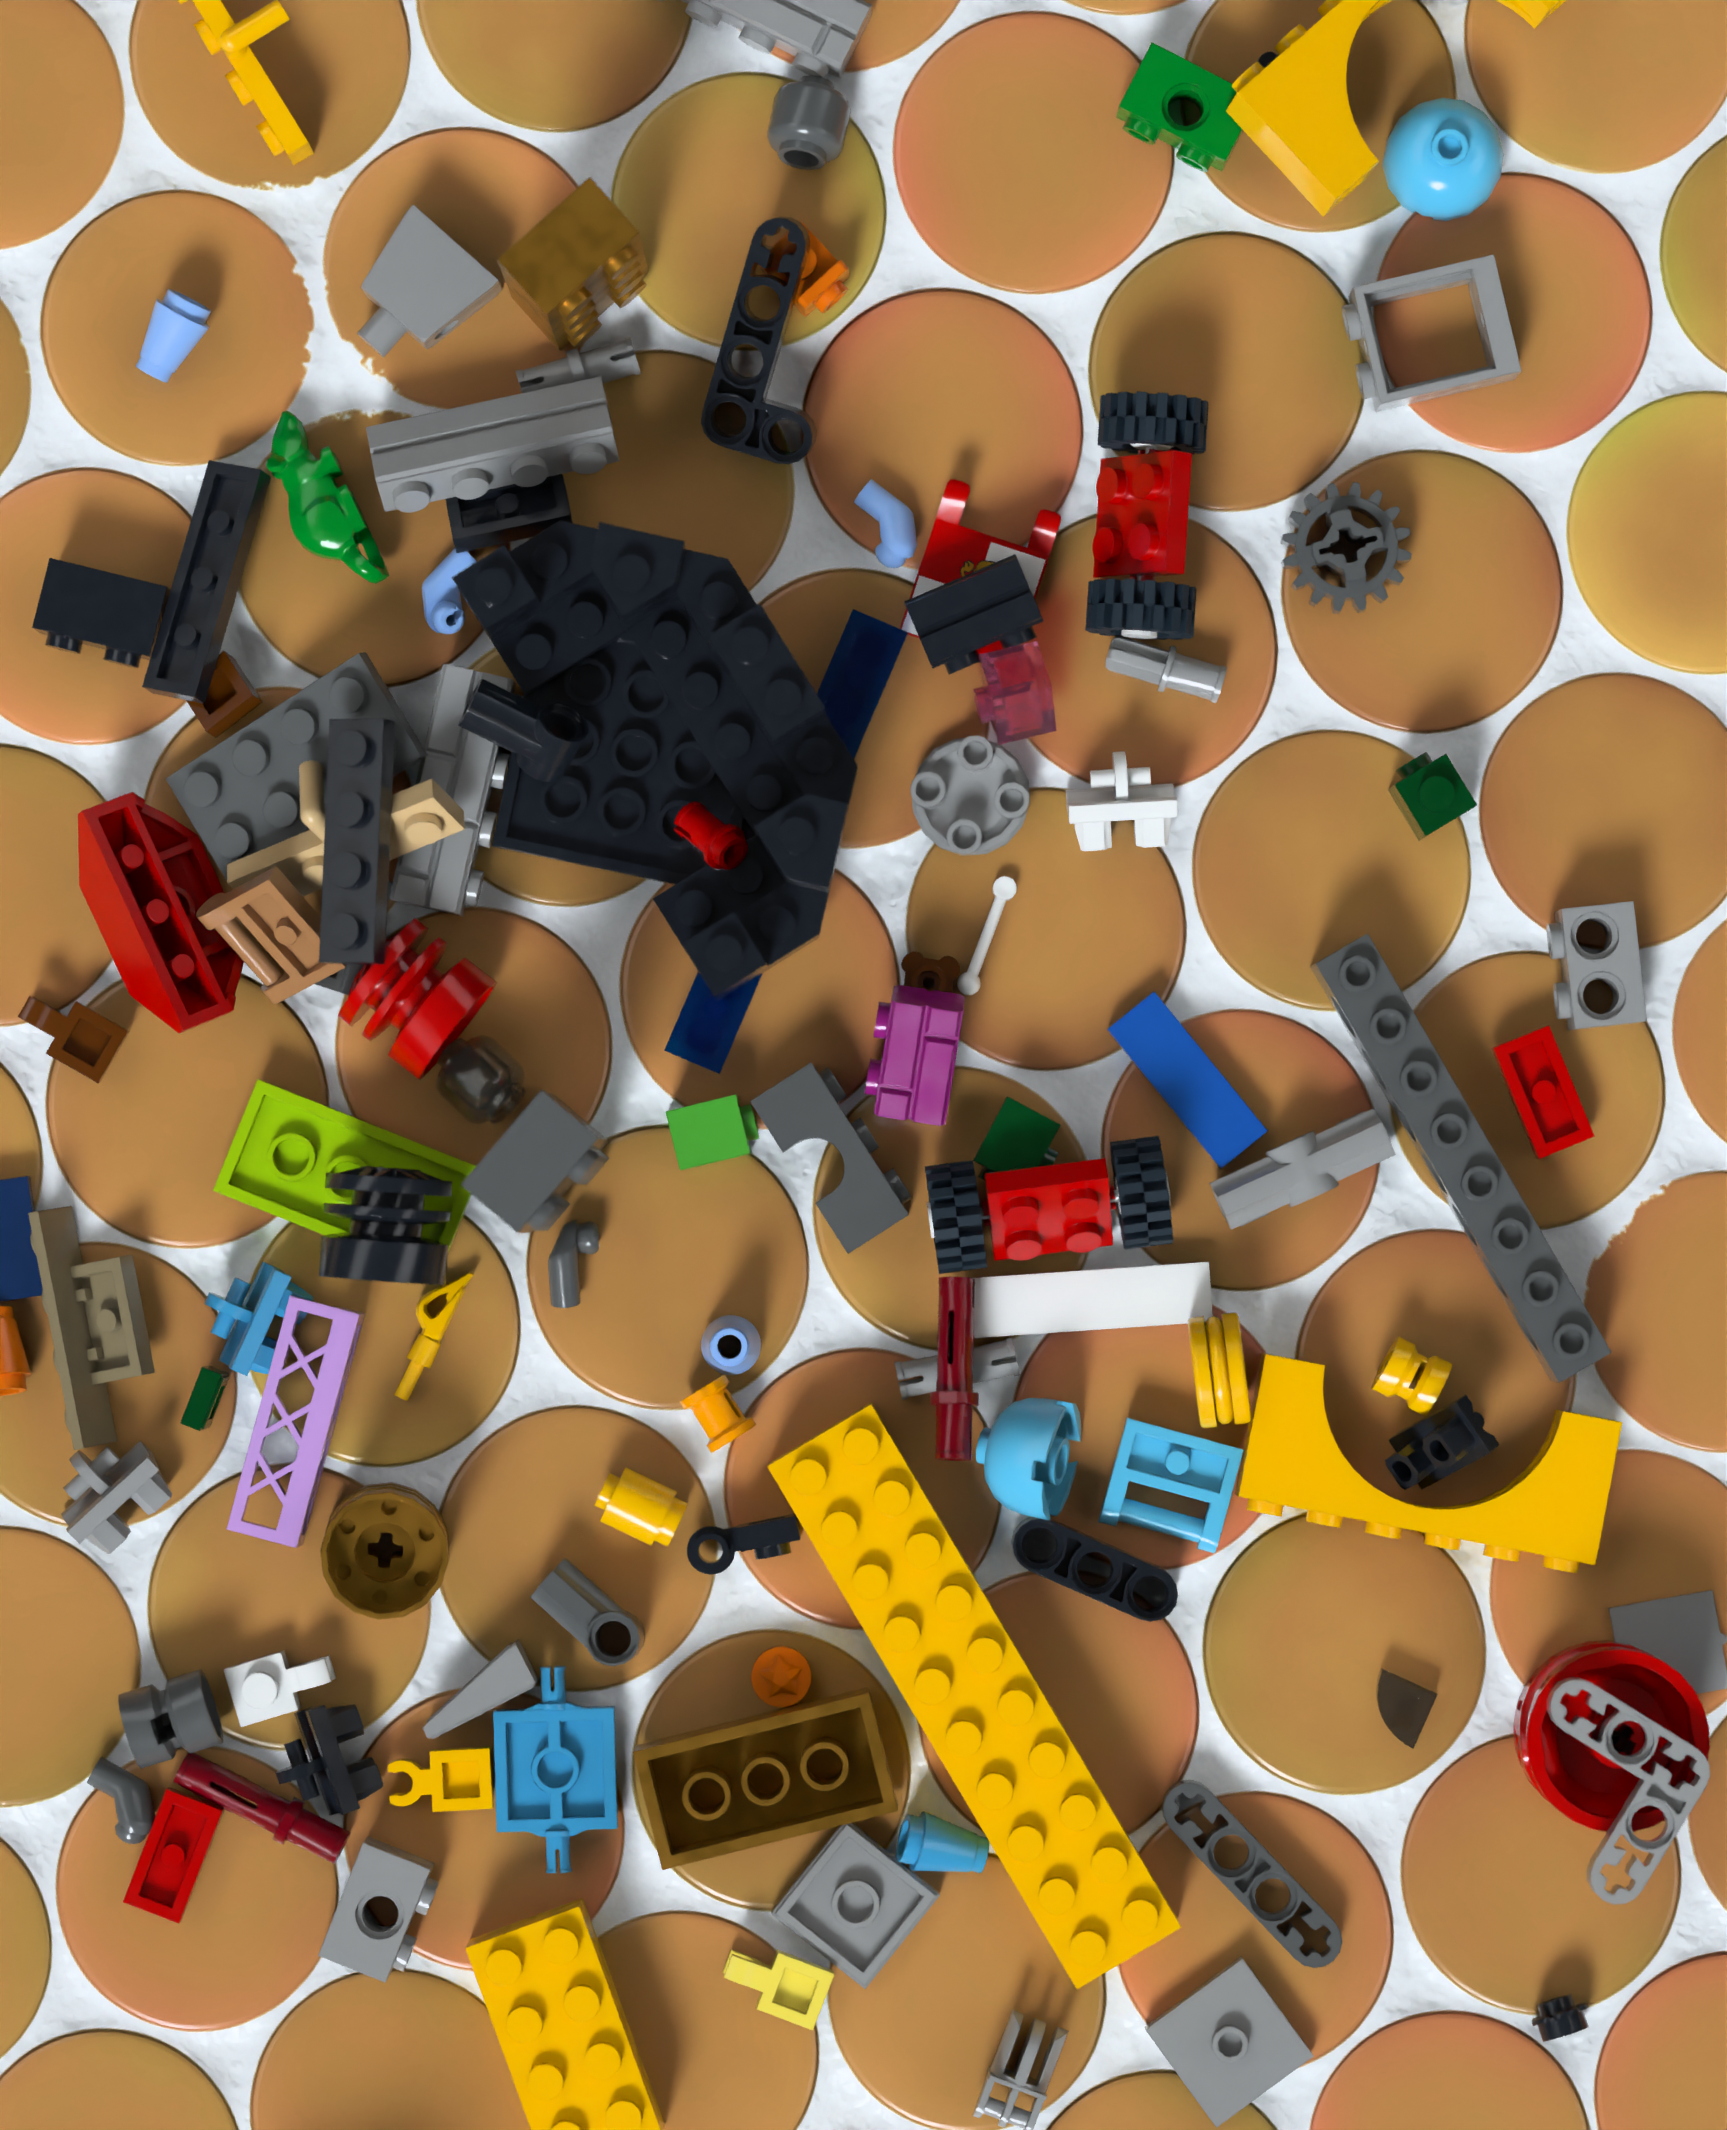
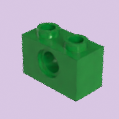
[1116,43,1243,172]

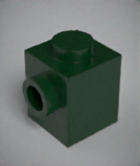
[1388,752,1477,841]
[973,1096,1060,1181]

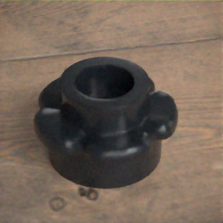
[1532,1994,1589,2042]

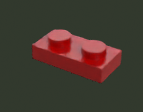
[1491,1025,1595,1159]
[123,1787,225,1924]

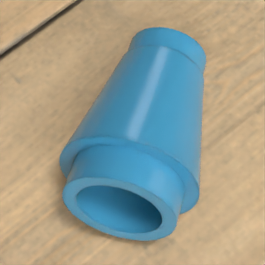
[896,1811,989,1873]

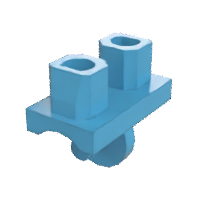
[205,1262,313,1376]

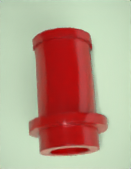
[674,801,748,870]

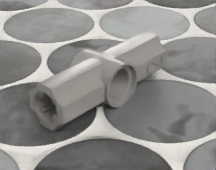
[1209,1108,1396,1230]

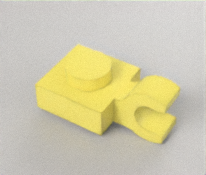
[723,1949,834,2031]

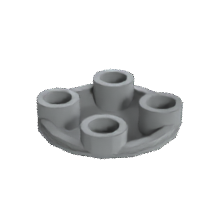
[910,735,1030,856]

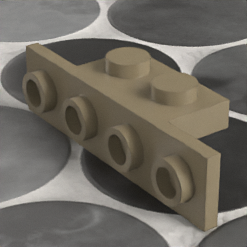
[28,1206,155,1450]

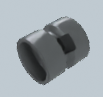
[118,1669,223,1769]

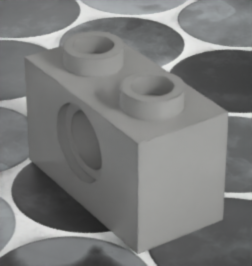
[318,1836,439,1983]

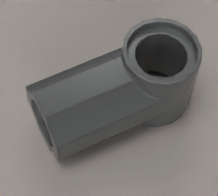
[530,1558,645,1666]

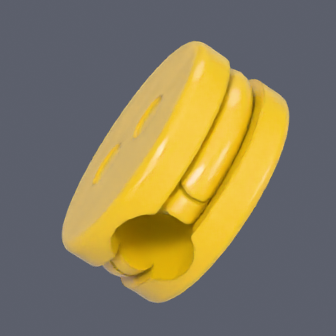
[1188,1312,1251,1428]

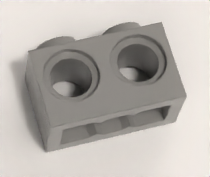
[1547,901,1647,1031]

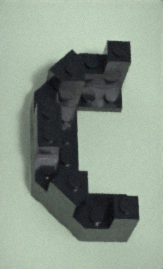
[452,520,858,1002]

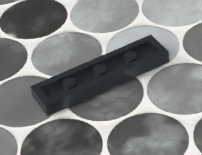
[142,460,271,704]
[319,719,395,965]

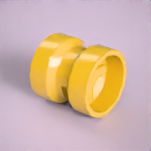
[1371,1336,1452,1417]

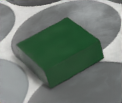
[180,1365,229,1431]

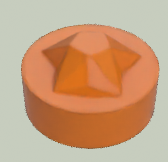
[751,1645,811,1707]

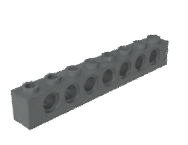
[1310,933,1612,1383]

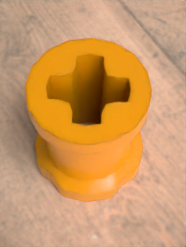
[680,1374,756,1453]

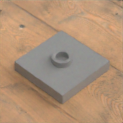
[1144,1956,1314,2128]

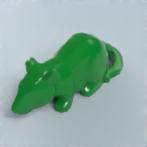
[266,411,390,584]

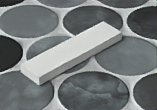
[973,1262,1213,1338]

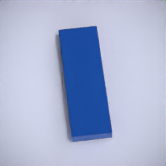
[1107,992,1268,1169]

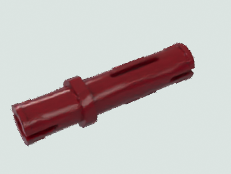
[930,1277,979,1461]
[173,1752,351,1864]

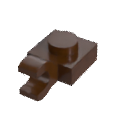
[18,996,130,1083]

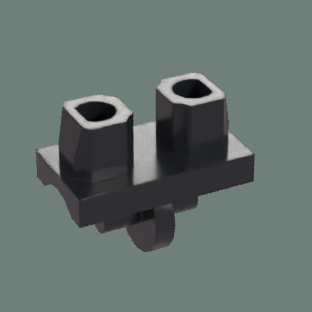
[1385,1395,1500,1490]
[275,1704,383,1815]

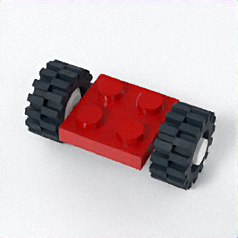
[1085,392,1209,640]
[925,1136,1173,1274]

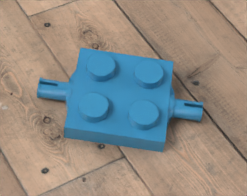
[493,1666,618,1873]

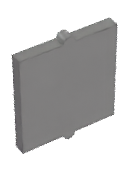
[1608,1590,1727,1694]

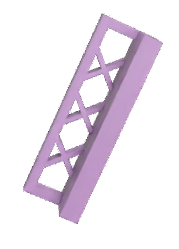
[227,1295,365,1548]

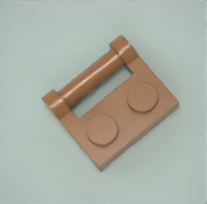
[196,866,347,1004]

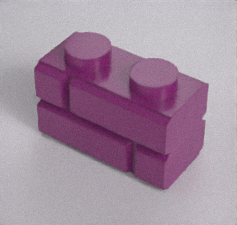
[865,985,965,1126]

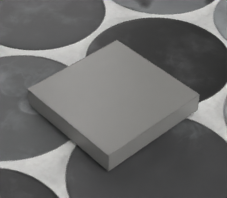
[771,1823,940,1989]

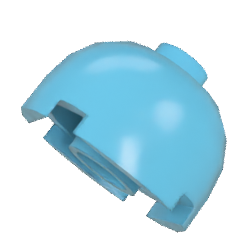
[1382,98,1504,221]
[976,1398,1081,1520]

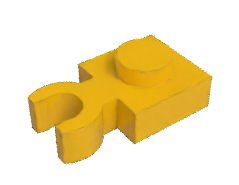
[388,1746,494,1812]

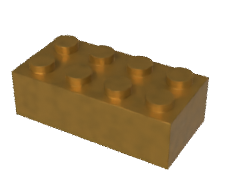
[497,177,648,351]
[633,1687,898,1870]

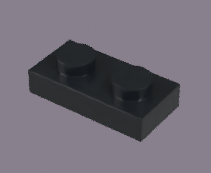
[445,474,573,553]

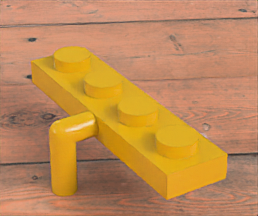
[178,0,314,165]

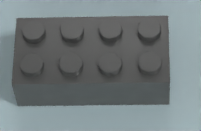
[461,1090,609,1233]

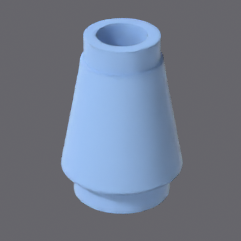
[136,289,211,383]
[701,1315,761,1375]

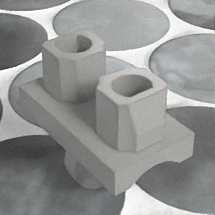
[61,1441,172,1554]

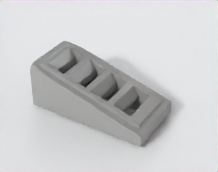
[423,1639,539,1740]

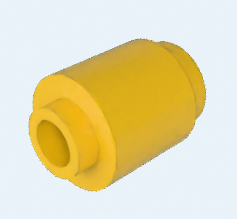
[594,1467,688,1547]

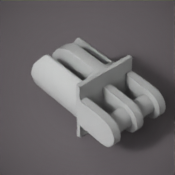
[973,2010,1069,2130]

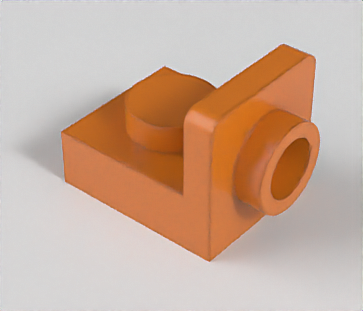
[758,221,849,317]

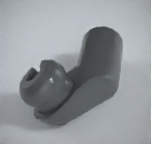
[548,1219,600,1308]

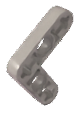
[1547,1677,1710,1904]

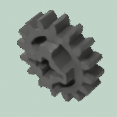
[1280,482,1412,614]

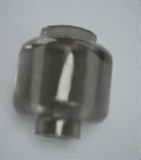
[436,1035,526,1124]

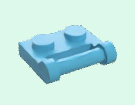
[1098,1417,1244,1553]

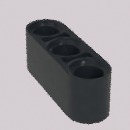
[1011,1517,1178,1622]

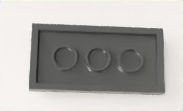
[165,652,428,880]

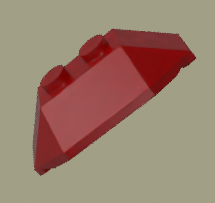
[78,792,244,1034]

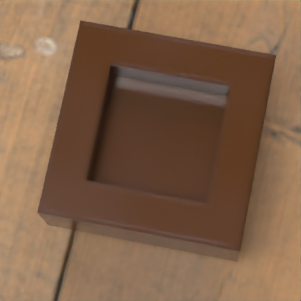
[186,651,263,738]

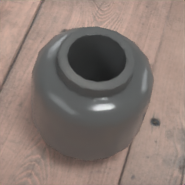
[767,75,851,170]

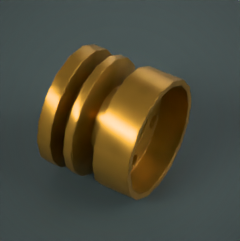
[320,1482,449,1620]

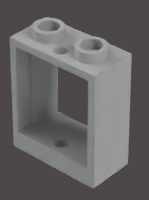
[1342,254,1521,412]

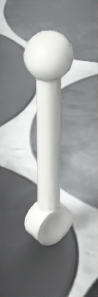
[957,876,1017,995]

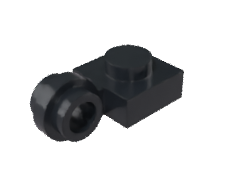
[687,1513,801,1575]

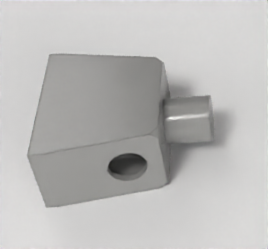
[357,205,502,357]

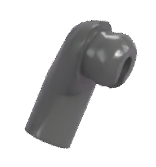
[87,1757,156,1844]

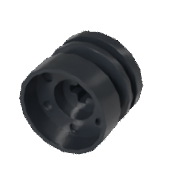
[319,1166,453,1285]

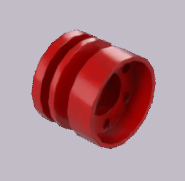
[338,918,497,1080]

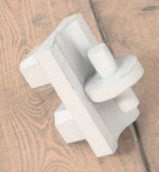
[1066,751,1178,851]

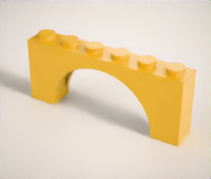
[1226,0,1567,217]
[1235,1353,1622,1573]

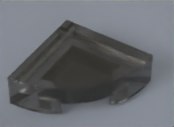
[1376,1668,1438,1749]

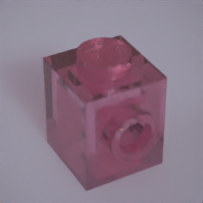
[973,641,1057,745]

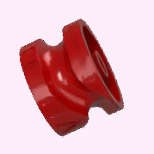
[1513,1640,1710,1832]

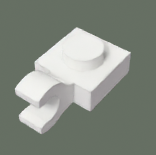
[224,1650,336,1727]

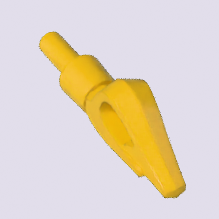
[394,1271,474,1401]

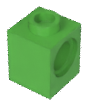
[665,1094,760,1171]

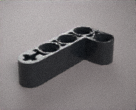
[701,216,817,465]

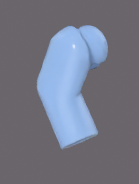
[854,479,917,568]
[421,548,477,635]

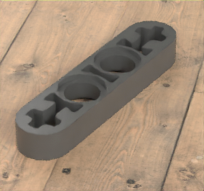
[1161,1780,1342,1968]

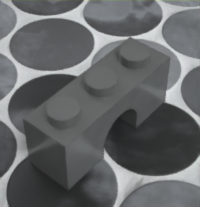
[750,1063,912,1254]

